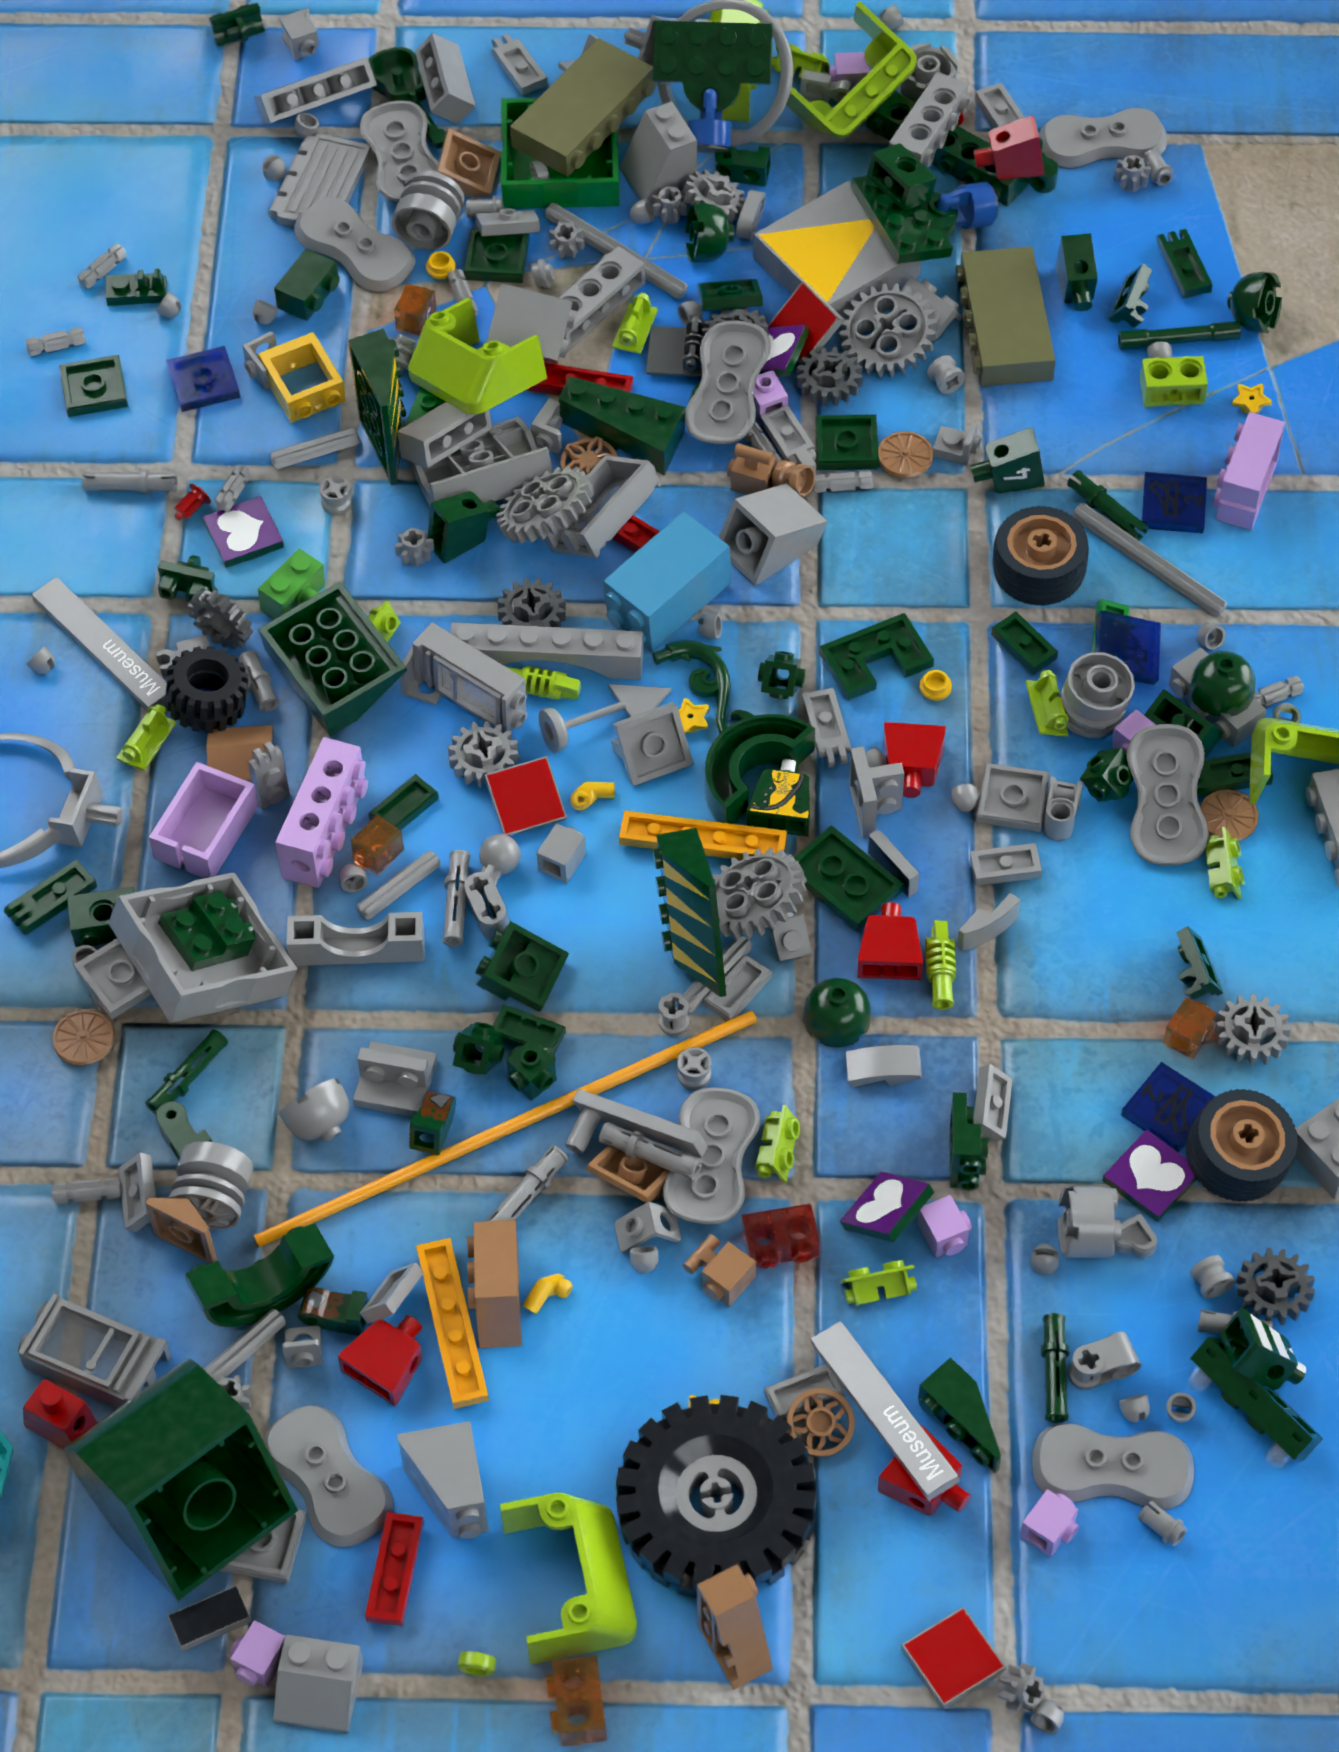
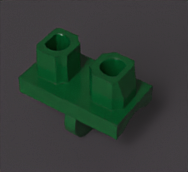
[209,3,265,47]
[158,555,218,603]

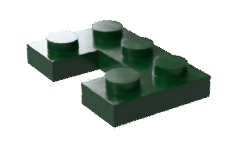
[819,613,934,701]

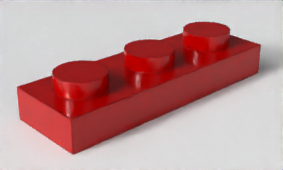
[365,1512,424,1627]

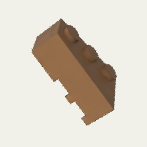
[467,1220,522,1349]
[697,1564,773,1690]

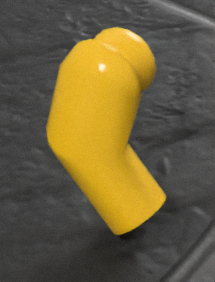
[570,782,615,810]

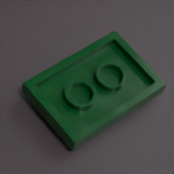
[794,825,904,931]

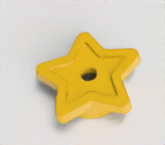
[1232,384,1272,414]
[678,698,709,734]

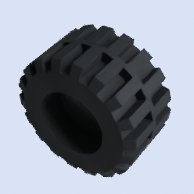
[165,646,248,733]

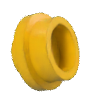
[426,251,456,279]
[919,670,952,701]

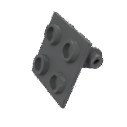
[646,316,705,377]

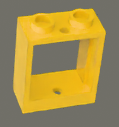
[258,332,346,423]

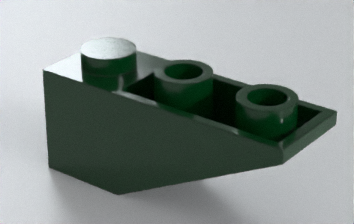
[918,1357,1001,1473]

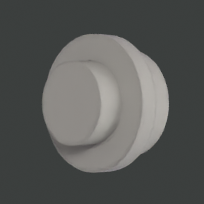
[531,259,555,289]

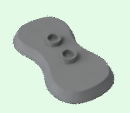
[360,101,439,203]
[1039,108,1167,168]
[294,197,416,292]
[685,321,771,444]
[1127,724,1209,865]
[663,1087,760,1224]
[263,1405,394,1547]
[1032,1423,1194,1510]

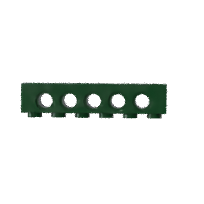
[866,91,1029,206]

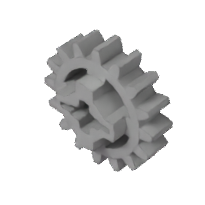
[682,169,746,223]
[448,721,519,788]
[1215,994,1291,1066]

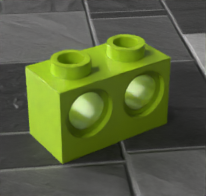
[1140,356,1208,407]

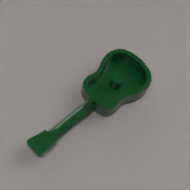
[368,47,446,149]

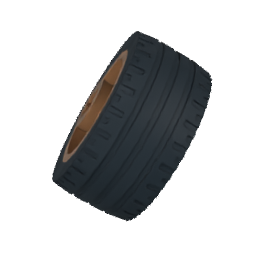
[992,506,1089,606]
[1186,1089,1298,1202]

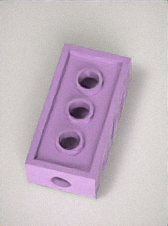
[275,737,368,888]

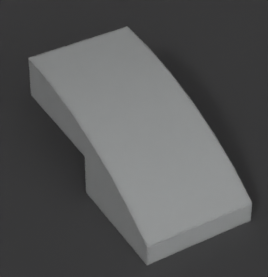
[957,893,1021,951]
[846,1045,922,1087]

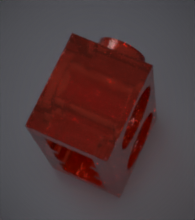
[742,1203,819,1269]

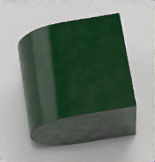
[64,1358,298,1601]

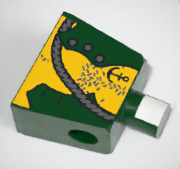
[747,759,810,837]

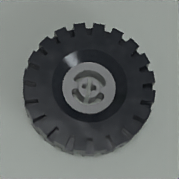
[616,1395,817,1599]

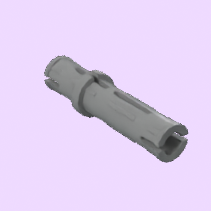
[82,469,178,494]
[442,850,470,947]
[599,1121,702,1180]
[486,1145,568,1221]

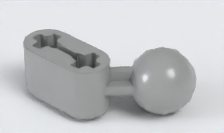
[464,834,521,940]

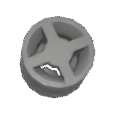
[927,355,965,394]
[319,475,352,515]
[677,1047,711,1090]
[1190,1255,1235,1299]

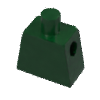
[1056,233,1097,311]
[427,491,500,564]

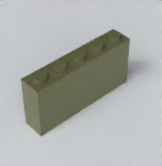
[510,38,656,177]
[955,246,1055,386]

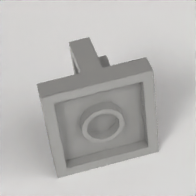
[610,702,693,786]
[849,746,904,839]
[74,938,152,1019]
[353,1041,438,1117]

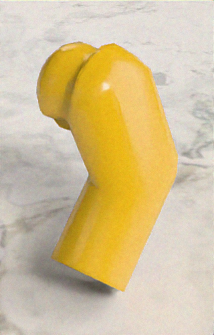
[522,1274,573,1315]

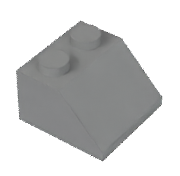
[273,1634,364,1734]

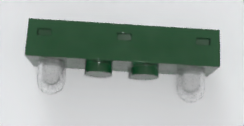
[1188,1337,1323,1469]

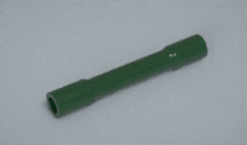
[1118,321,1241,350]

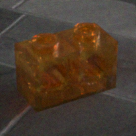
[546,1655,607,1747]

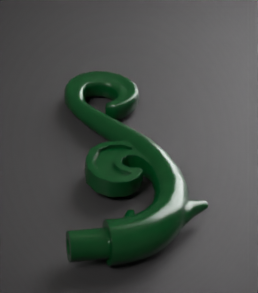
[652,640,754,734]

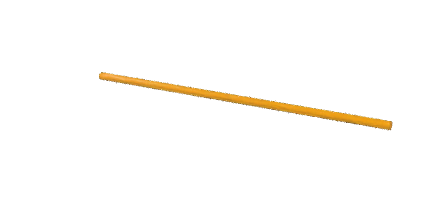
[253,1010,757,1248]

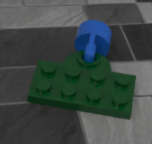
[653,20,773,153]
[850,176,998,264]

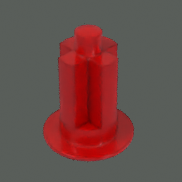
[174,483,211,521]

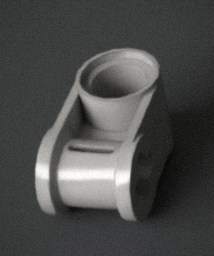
[1044,776,1083,841]
[1068,1332,1142,1390]

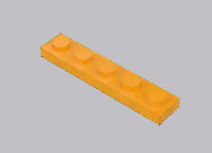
[619,810,787,860]
[416,1238,489,1409]

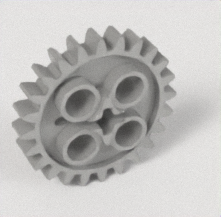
[839,283,938,378]
[496,466,594,544]
[712,848,807,940]

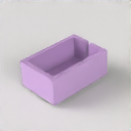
[1213,412,1285,530]
[149,762,259,878]

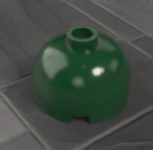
[685,203,734,262]
[1227,272,1282,333]
[1190,651,1256,717]
[803,978,871,1048]

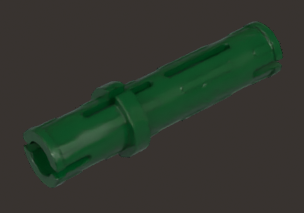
[1067,470,1149,541]
[145,1029,228,1115]
[1041,1313,1069,1423]

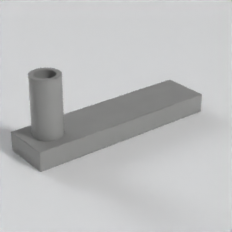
[565,1089,708,1158]

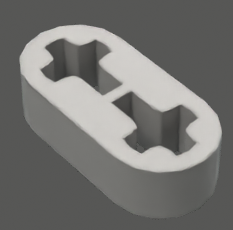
[736,190,766,240]

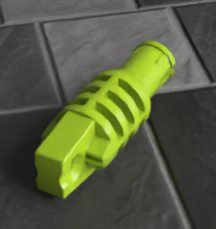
[505,666,581,700]
[925,920,957,1010]

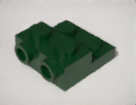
[158,890,255,971]
[475,921,569,1012]
[949,1092,988,1191]

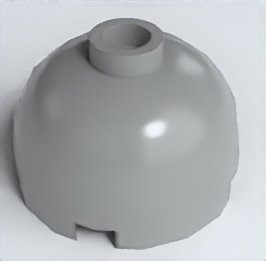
[278,1078,350,1143]

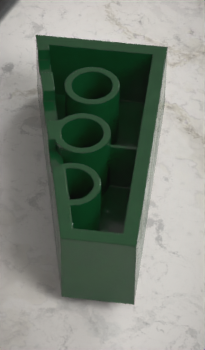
[559,376,685,476]

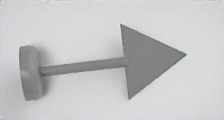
[538,684,671,753]

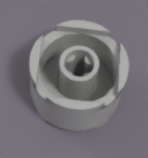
[898,43,957,102]
[1058,1187,1122,1258]

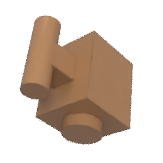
[727,443,776,495]
[682,1234,756,1307]

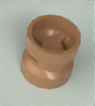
[772,460,815,496]

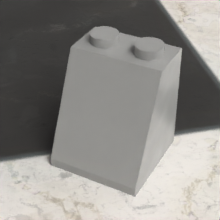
[620,101,697,206]
[487,283,577,365]
[719,483,827,585]
[397,1421,489,1539]

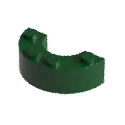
[705,714,815,824]
[185,1223,334,1327]

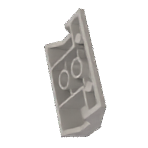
[407,417,553,508]

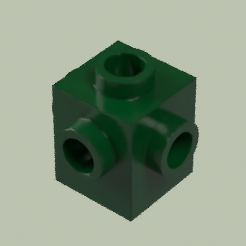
[758,651,806,699]
[1080,748,1134,802]
[453,1022,505,1075]
[506,1039,557,1101]

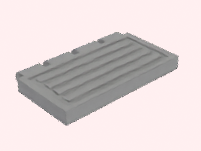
[268,133,372,228]

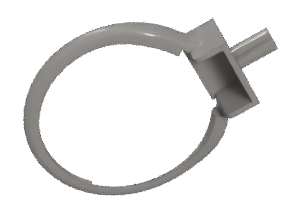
[624,0,793,147]
[0,733,123,868]

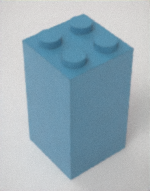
[603,511,732,652]

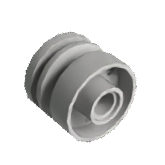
[392,170,465,251]
[1059,652,1135,738]
[169,1141,253,1229]

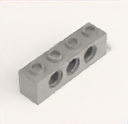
[254,57,377,124]
[888,72,971,167]
[559,246,646,353]

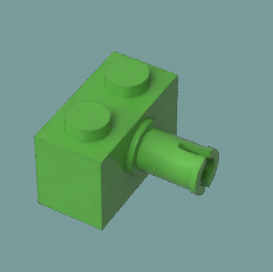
[258,548,325,619]

